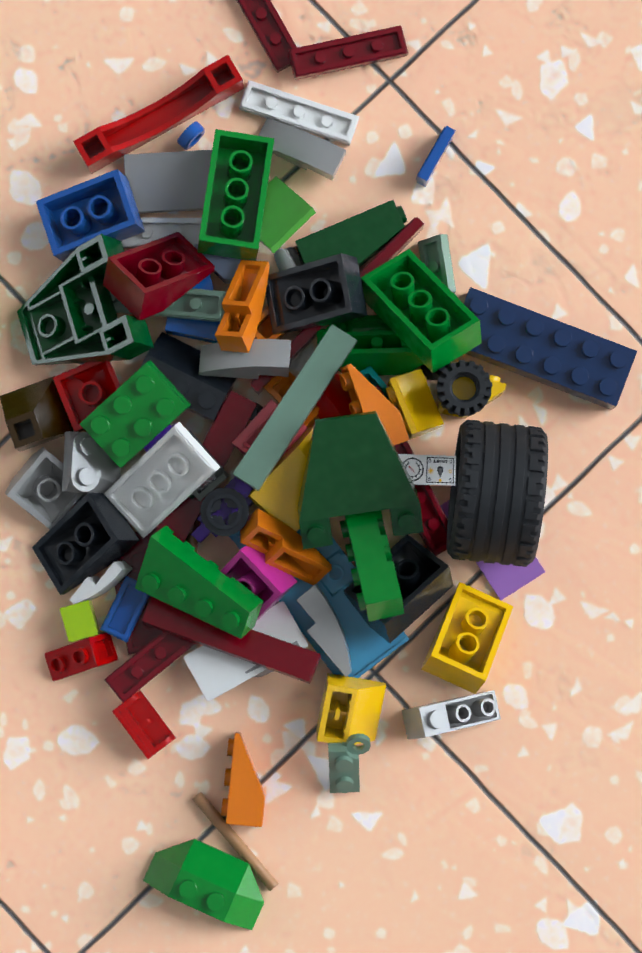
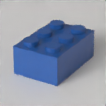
[36,169,145,262]

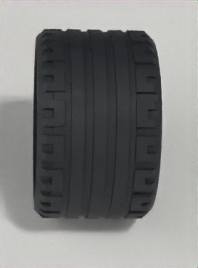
[446,420,548,567]

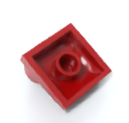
[53,361,120,432]

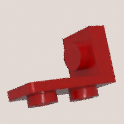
[44,633,119,681]

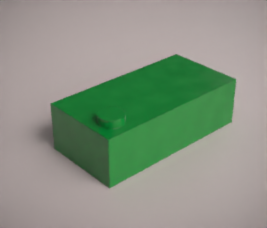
[197,129,274,261]
[361,249,482,373]

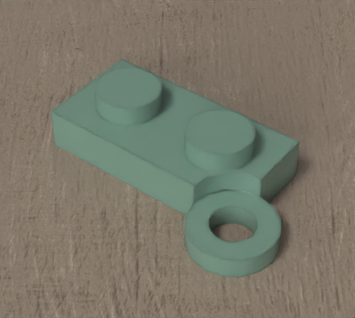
[328,733,371,793]

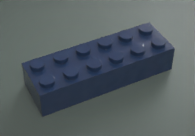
[463,287,637,410]

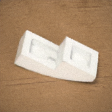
[70,561,133,604]

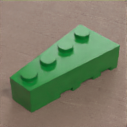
[339,510,404,622]
[135,526,263,639]

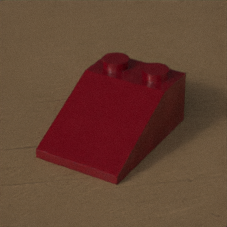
[103,232,215,321]

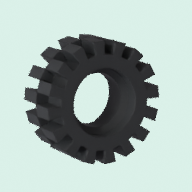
[436,360,492,417]

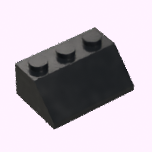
[139,332,238,423]
[344,534,454,643]

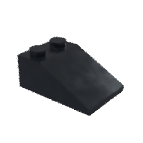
[266,253,368,334]
[32,492,139,595]

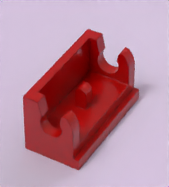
[112,690,176,759]

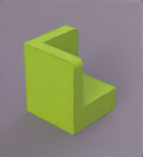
[60,600,101,642]

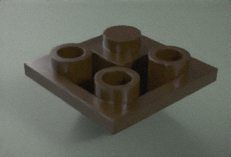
[0,376,74,452]

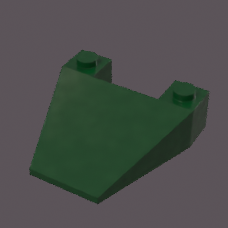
[17,234,154,366]
[297,411,424,549]

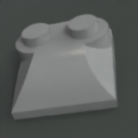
[62,431,121,493]
[5,447,83,529]

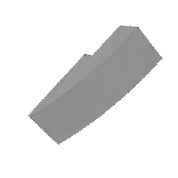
[258,118,346,181]
[199,339,291,379]
[297,584,352,677]

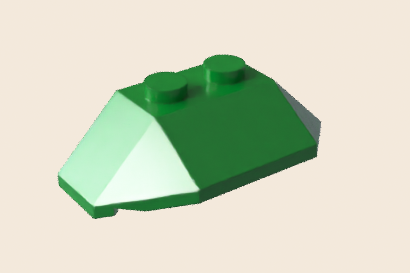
[317,315,424,376]
[143,838,264,930]

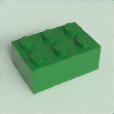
[80,360,191,468]

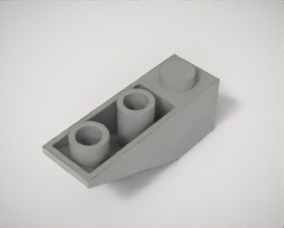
[401,690,501,740]

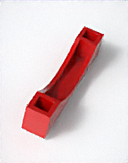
[73,55,244,174]

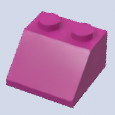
[221,546,298,620]

